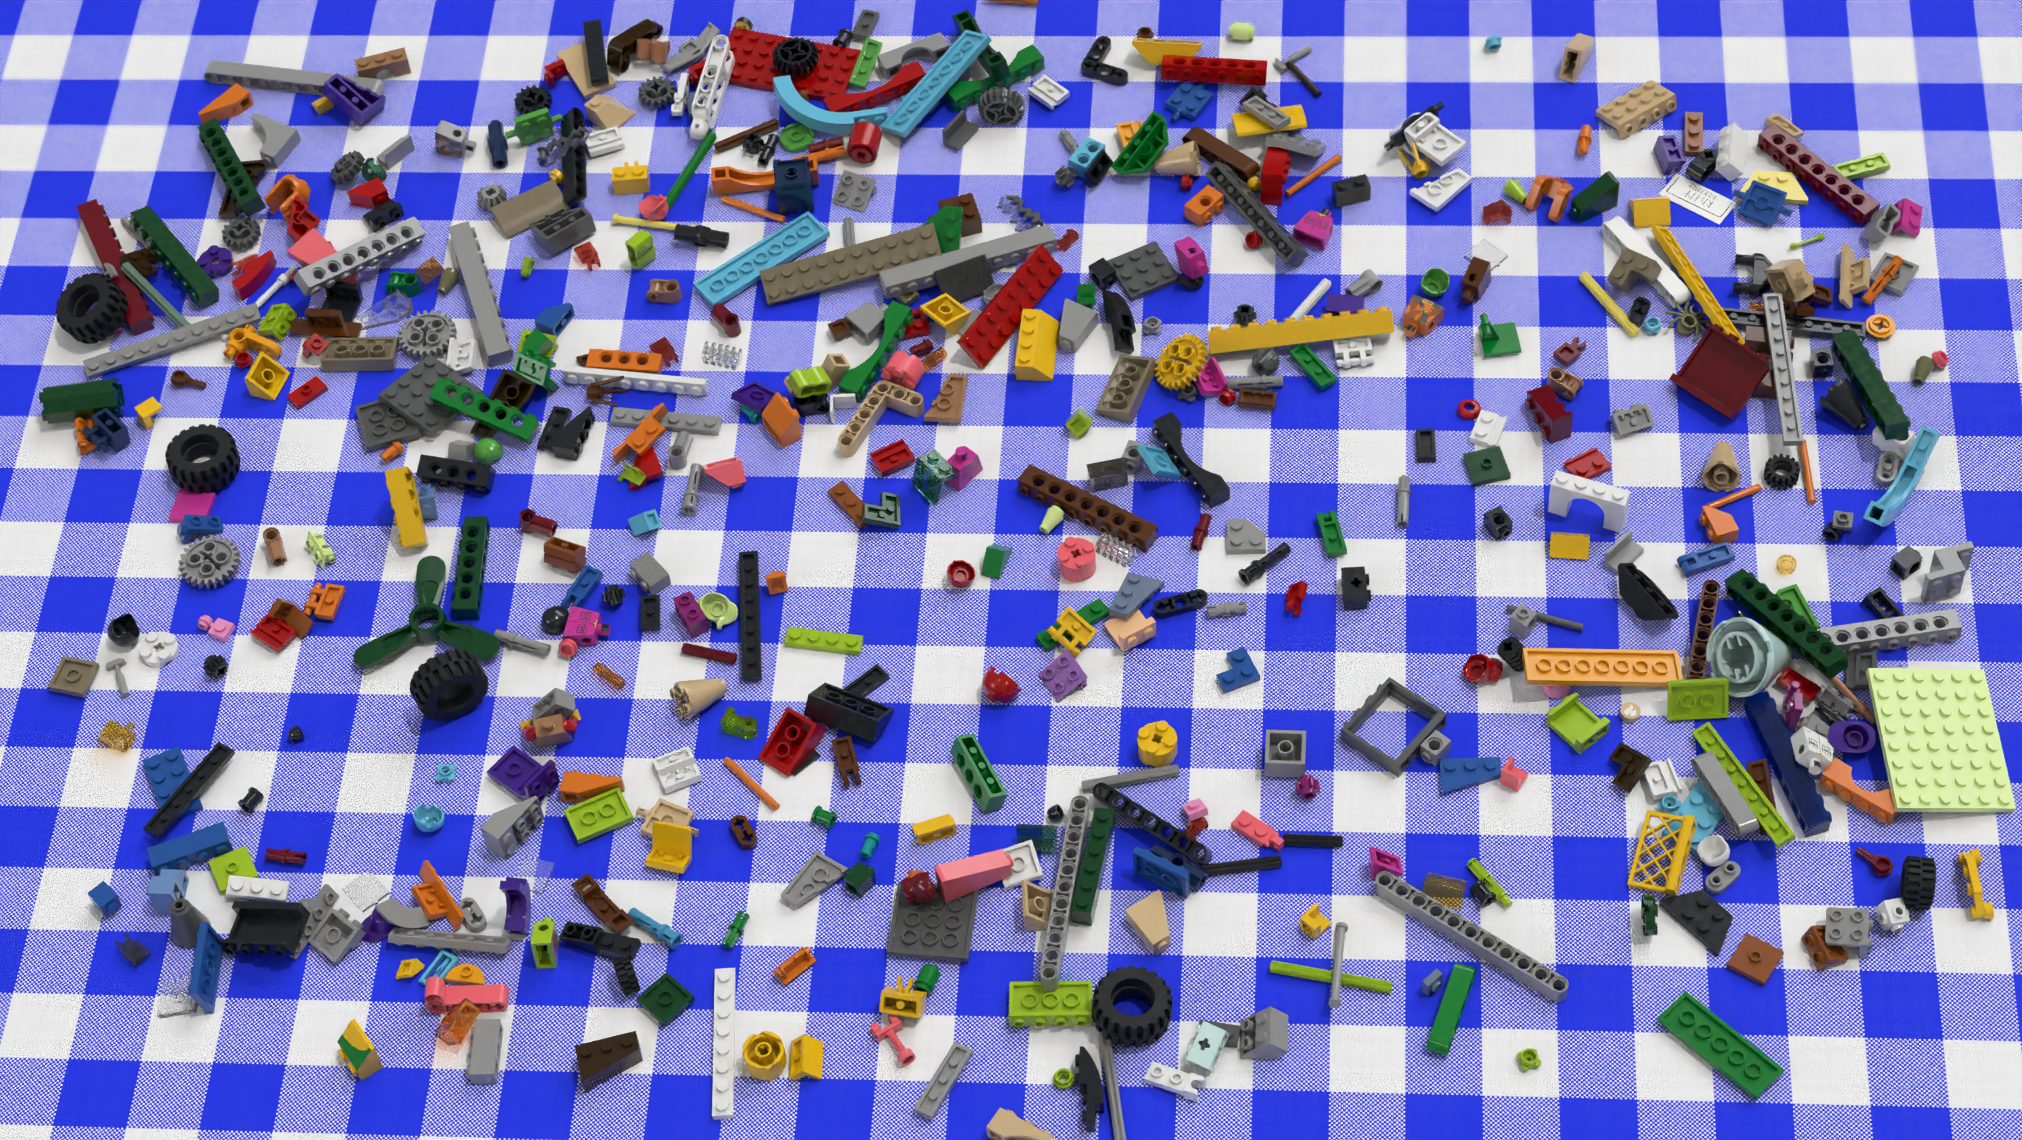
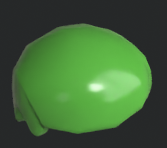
[1420,268,1450,297]
[473,437,504,465]

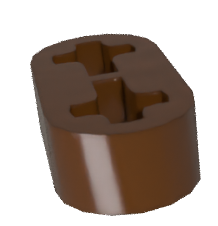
[730,815,758,850]

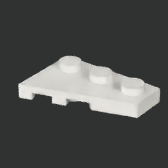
[1410,168,1472,212]

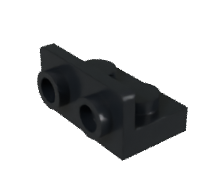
[362,199,404,232]

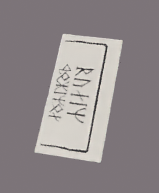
[1658,173,1737,224]

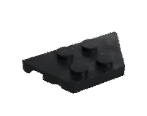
[1659,890,1733,957]

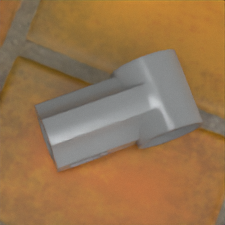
[1345,269,1383,296]
[668,431,693,469]

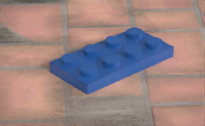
[142,746,203,819]
[188,922,223,1014]

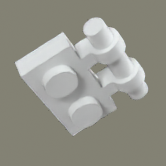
[1333,335,1374,368]

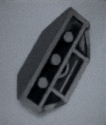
[1618,563,1679,621]

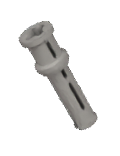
[680,463,703,516]

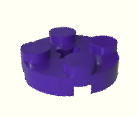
[197,245,234,279]

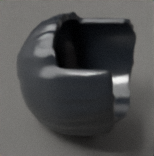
[107,613,140,647]

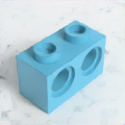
[1068,137,1106,178]

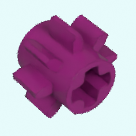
[1295,775,1320,800]

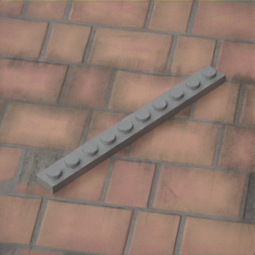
[1762,293,1804,446]
[83,303,262,379]

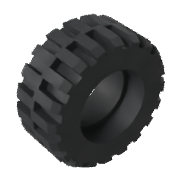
[56,273,128,344]
[165,424,241,494]
[410,649,489,722]
[1092,966,1173,1048]

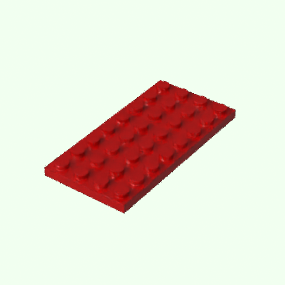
[726,28,861,101]

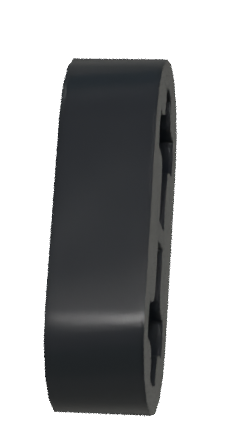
[1628,297,1651,325]

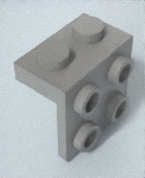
[1825,907,1873,958]

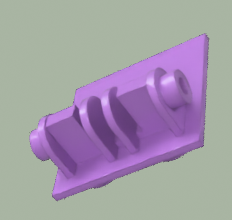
[1038,649,1088,702]

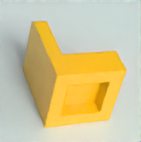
[134,397,162,429]
[1300,903,1331,940]

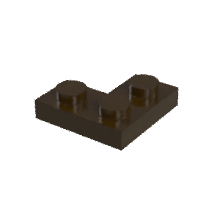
[119,248,159,279]
[1609,742,1652,794]

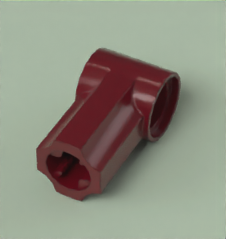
[710,303,741,337]
[519,509,558,537]

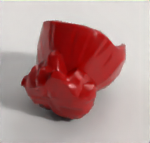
[1463,654,1503,683]

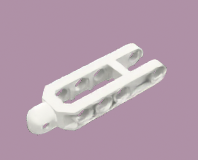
[690,35,735,140]

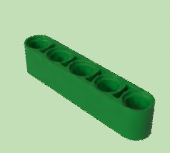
[1426,962,1476,1056]

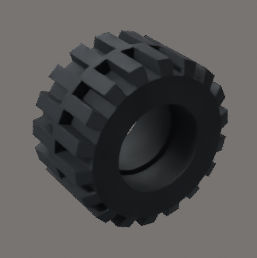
[1900,856,1936,910]

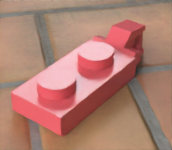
[1231,810,1284,852]

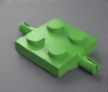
[505,107,563,146]

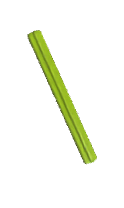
[1269,960,1393,993]

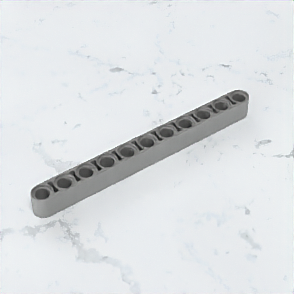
[204,60,385,96]
[1040,795,1090,991]
[1375,871,1569,1002]

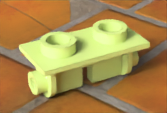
[305,531,336,569]

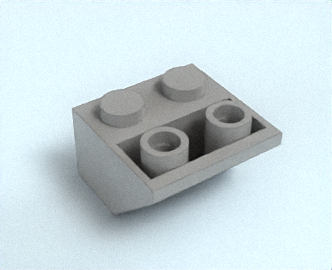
[1241,1006,1288,1059]

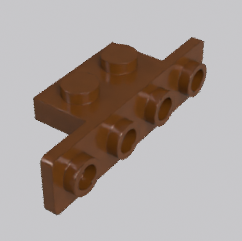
[289,308,362,338]

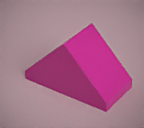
[1368,846,1404,880]

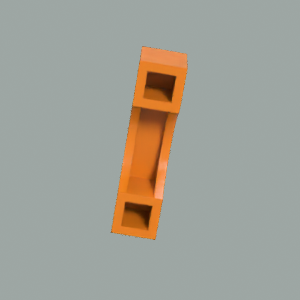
[1819,757,1900,825]

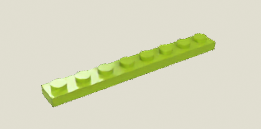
[1692,721,1796,849]

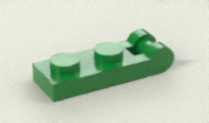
[1316,510,1347,558]

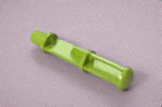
[1467,858,1513,908]

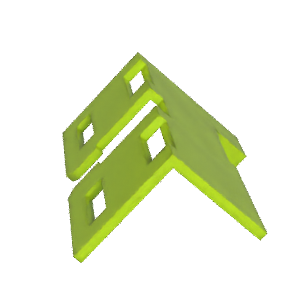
[617,461,647,486]

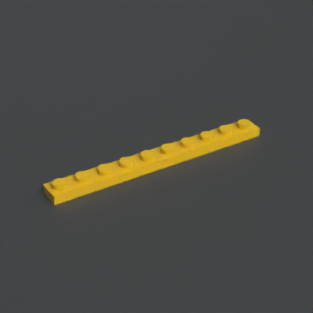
[1651,225,1745,345]

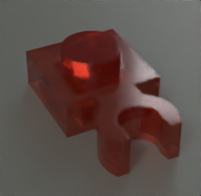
[574,241,601,271]
[649,337,679,367]

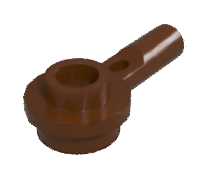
[171,370,207,389]

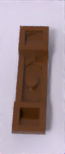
[571,873,634,935]

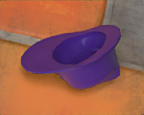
[1828,721,1876,753]
[362,908,401,943]

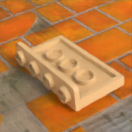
[1595,80,1677,139]

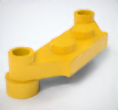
[1957,849,1994,919]

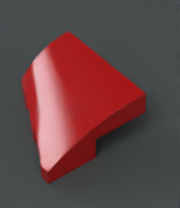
[287,195,321,243]
[629,446,664,491]

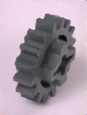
[638,76,676,109]
[330,150,365,184]
[222,216,261,250]

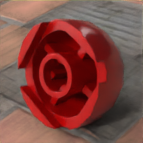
[982,666,1022,703]

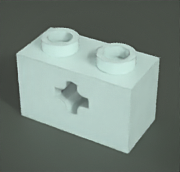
[1186,1021,1230,1072]

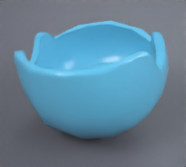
[413,804,445,832]

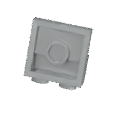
[308,907,366,964]

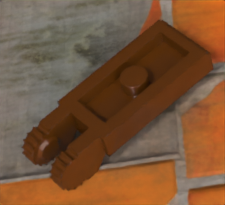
[831,735,861,788]

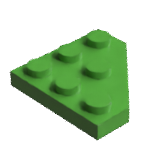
[1761,584,1820,643]

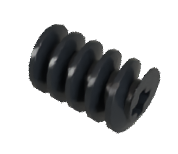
[1497,637,1526,672]

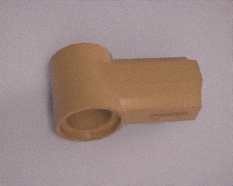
[263,527,287,567]

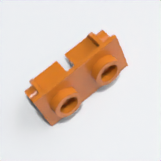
[74,417,95,456]
[772,946,817,986]

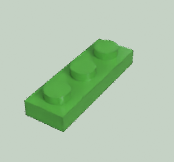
[849,38,883,90]

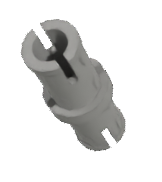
[1207,601,1247,618]

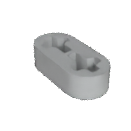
[458,898,487,933]

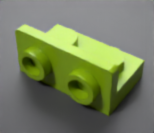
[256,303,297,341]

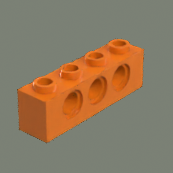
[586,349,664,375]

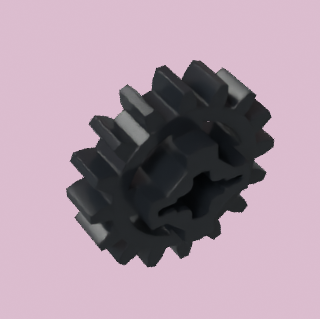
[514,84,553,115]

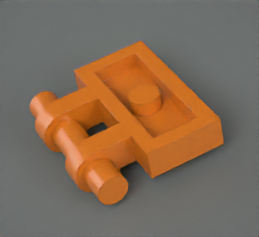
[303,583,346,621]

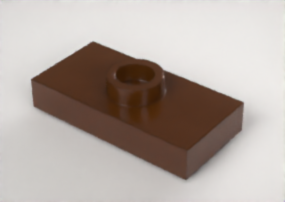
[1238,389,1277,411]

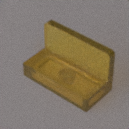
[1422,872,1468,909]

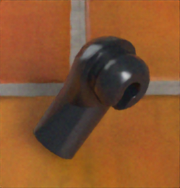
[1176,275,1204,290]

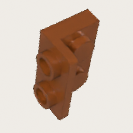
[1801,925,1849,971]

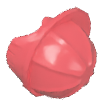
[638,194,669,221]

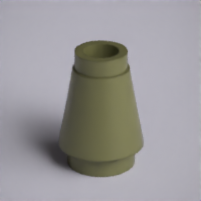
[437,267,459,295]
[1913,356,1934,385]

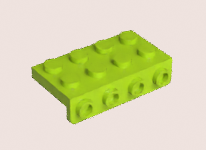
[1008,980,1093,1028]

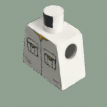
[1790,726,1834,775]

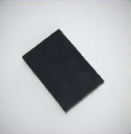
[933,254,994,302]

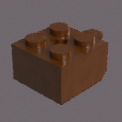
[928,193,982,238]

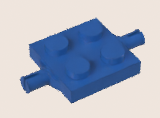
[1165,81,1213,123]
[1732,180,1793,227]

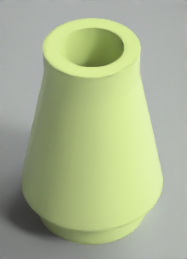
[1039,505,1065,534]

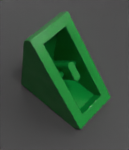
[981,543,1013,580]

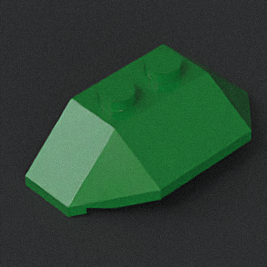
[1110,110,1169,175]

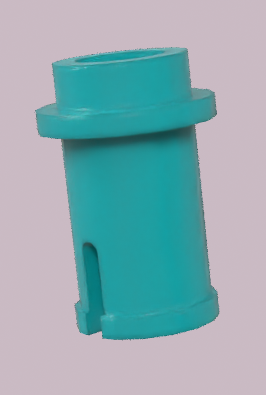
[741,405,762,423]
[859,832,880,859]

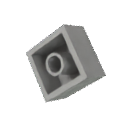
[1265,730,1306,777]

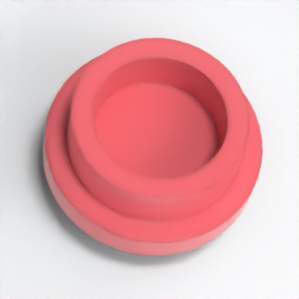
[1932,350,1949,369]
[559,639,578,658]

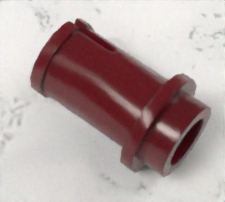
[909,339,934,356]

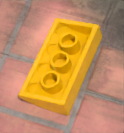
[1231,104,1307,137]

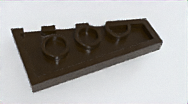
[218,159,269,219]

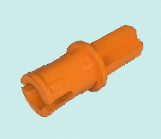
[1577,125,1592,156]

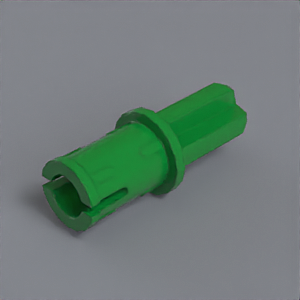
[722,910,750,949]

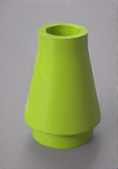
[1503,178,1528,204]

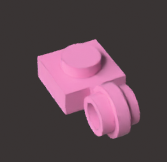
[197,615,236,642]

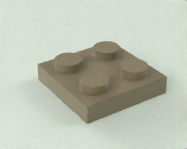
[48,656,100,698]

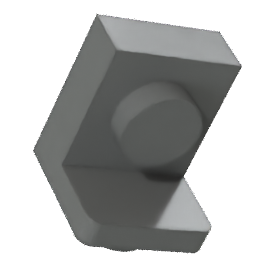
[1832,510,1854,533]

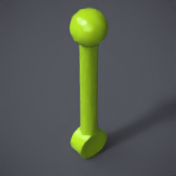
[1789,233,1825,250]

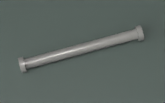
[1328,922,1348,1008]

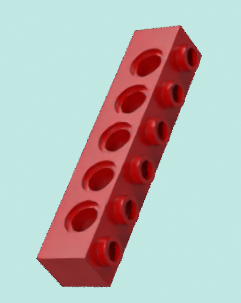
[1161,55,1267,86]

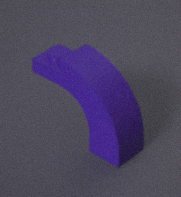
[499,877,531,935]

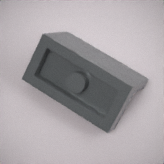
[942,110,978,152]

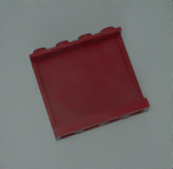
[1669,323,1773,421]

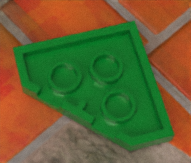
[922,206,963,254]

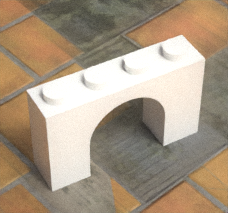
[1548,470,1631,533]

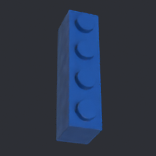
[147,821,233,876]

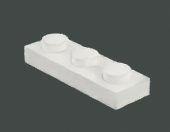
[226,875,290,902]

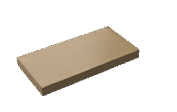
[556,41,616,100]

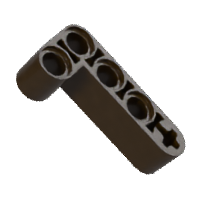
[607,18,663,73]

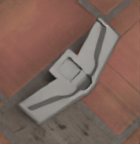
[659,22,721,74]

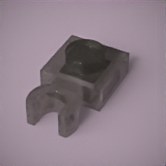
[115,933,151,968]

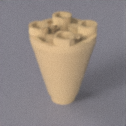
[670,678,727,719]

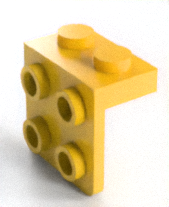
[646,821,692,874]

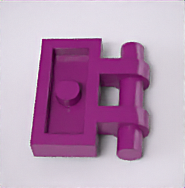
[1783,681,1803,732]

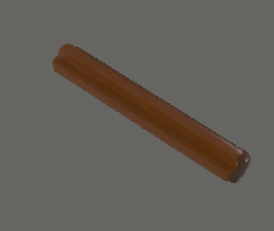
[714,119,779,152]

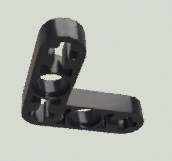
[1081,36,1128,86]

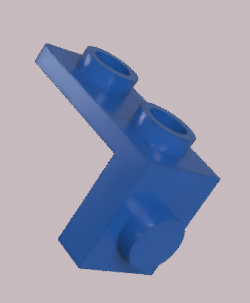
[177,515,224,544]

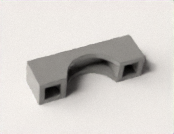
[878,32,949,81]

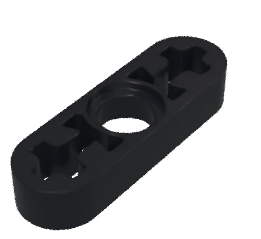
[1153,589,1208,619]

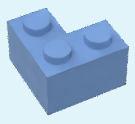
[146,869,189,914]

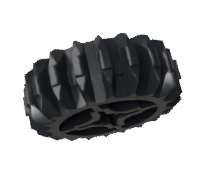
[772,36,819,78]

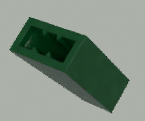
[1570,171,1620,223]

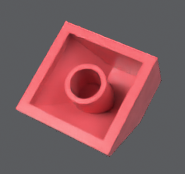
[703,456,746,488]

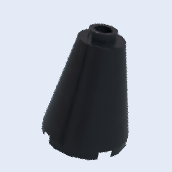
[1818,378,1870,430]

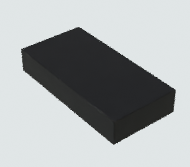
[1416,429,1436,463]

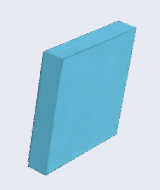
[1136,444,1182,480]

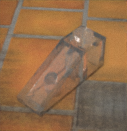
[356,290,414,331]

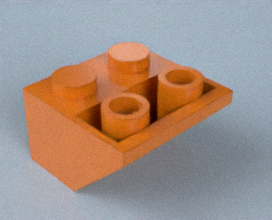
[762,392,802,449]

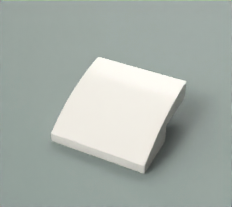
[652,746,703,794]

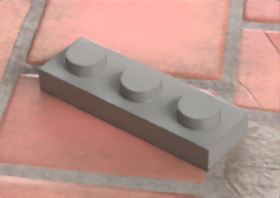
[1242,96,1291,131]

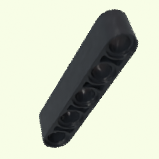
[583,19,609,86]

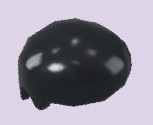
[541,606,569,635]

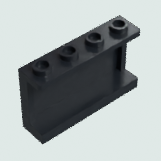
[218,901,311,956]

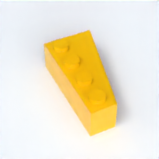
[385,466,428,550]

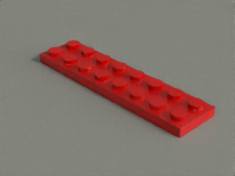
[957,244,1064,369]

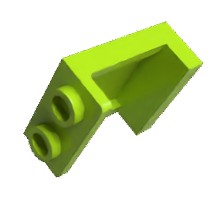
[1546,692,1610,754]

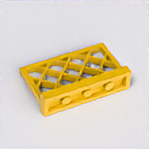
[1627,810,1697,897]

